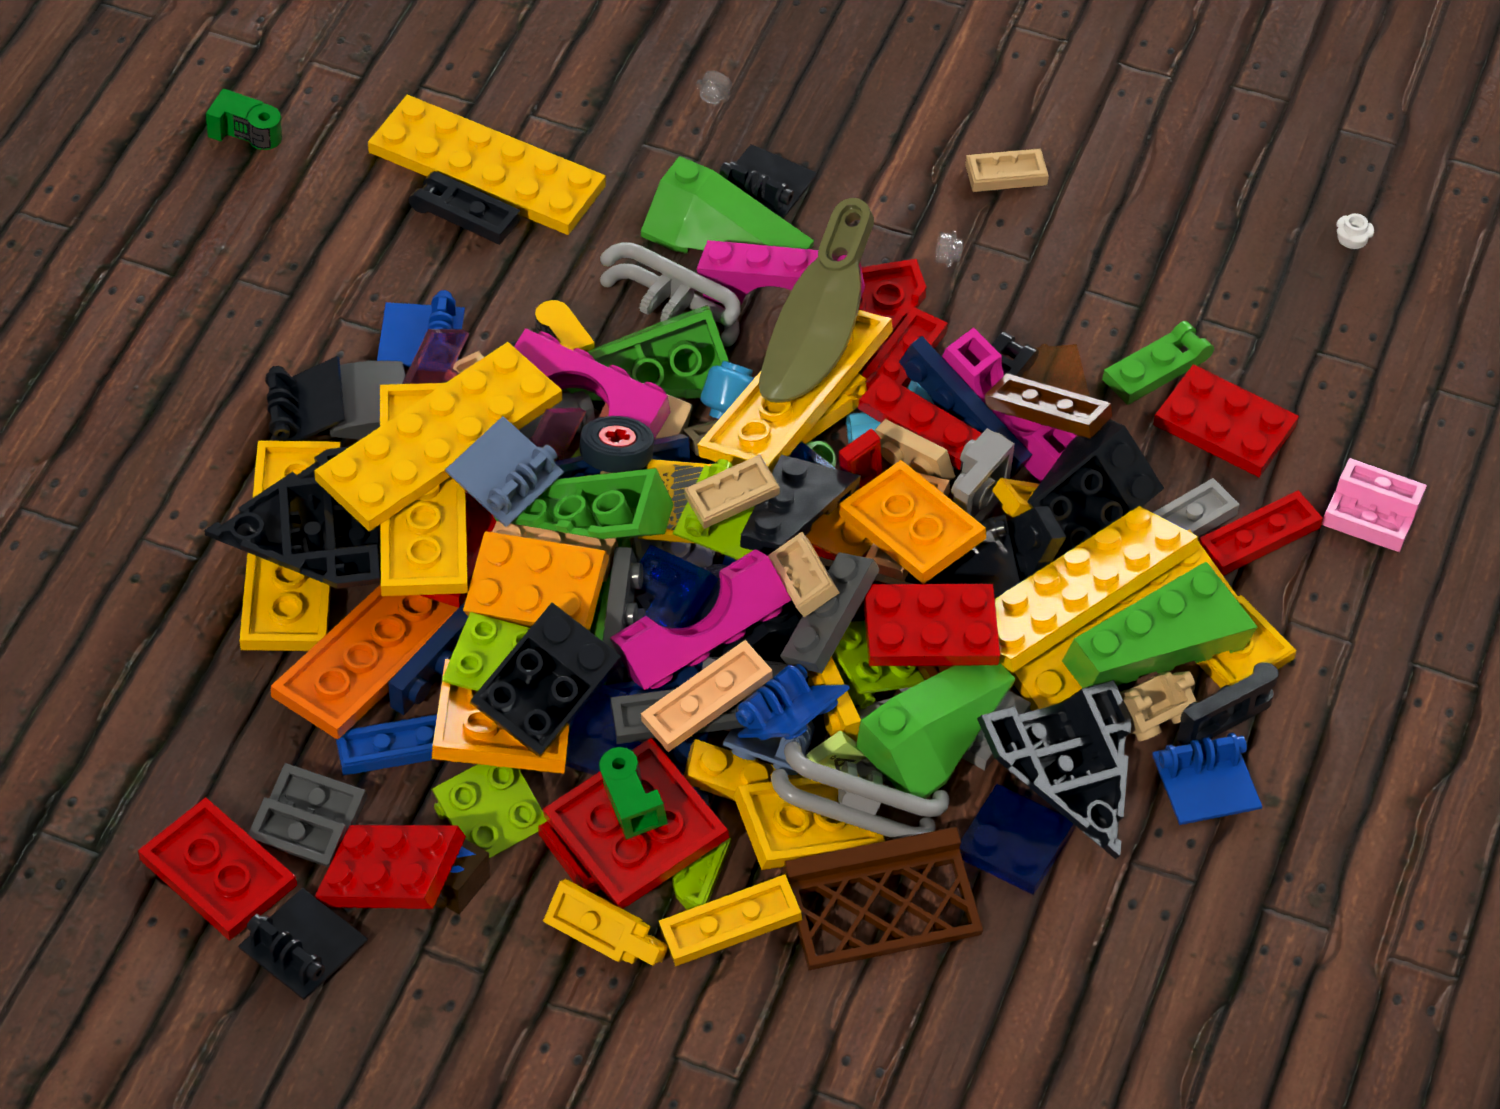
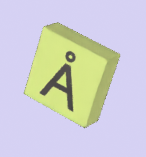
[806,731,866,771]

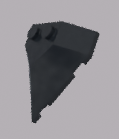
[204,446,381,588]
[977,680,1132,859]

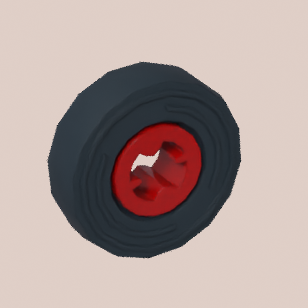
[579,416,654,473]

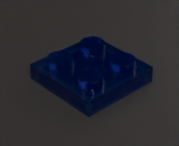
[960,784,1074,895]

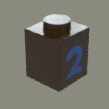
[435,839,490,915]

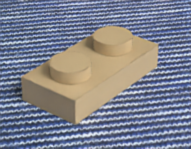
[875,419,955,482]

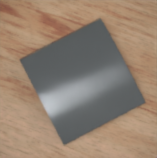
[329,361,408,439]
[248,763,368,867]

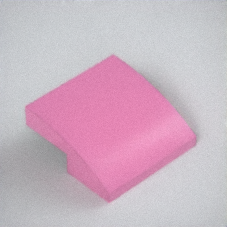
[1321,458,1427,553]

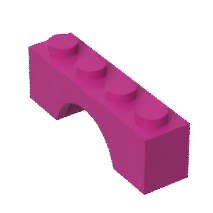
[697,240,865,305]
[942,327,1077,483]
[514,328,671,440]
[610,549,791,690]

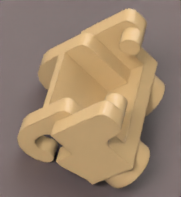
[1120,671,1197,741]

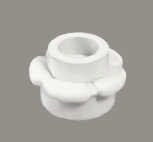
[1336,213,1374,249]

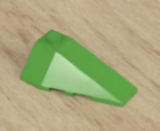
[641,156,814,253]
[567,305,729,401]
[494,468,674,539]
[856,662,1015,799]

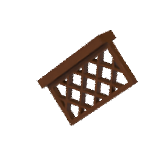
[782,827,983,971]

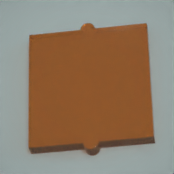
[1013,344,1090,397]

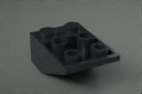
[1027,419,1164,555]
[470,603,621,757]

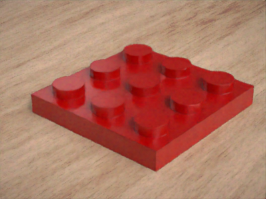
[543,737,729,909]

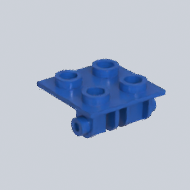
[377,290,465,369]
[736,664,850,740]
[1152,733,1263,825]

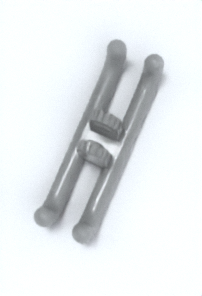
[600,242,741,347]
[771,741,950,839]

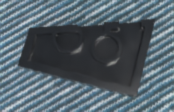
[740,455,861,555]

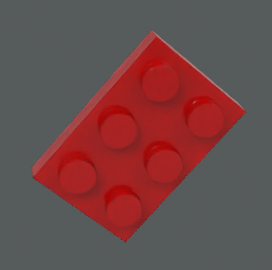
[1153,364,1299,478]
[864,584,1000,666]
[138,797,297,941]
[315,825,466,909]

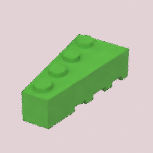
[1062,562,1258,688]

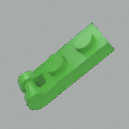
[1102,321,1214,405]

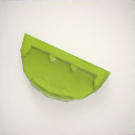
[672,838,731,910]

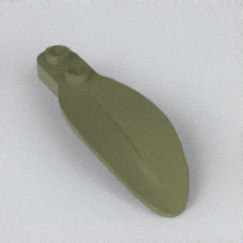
[759,198,874,403]

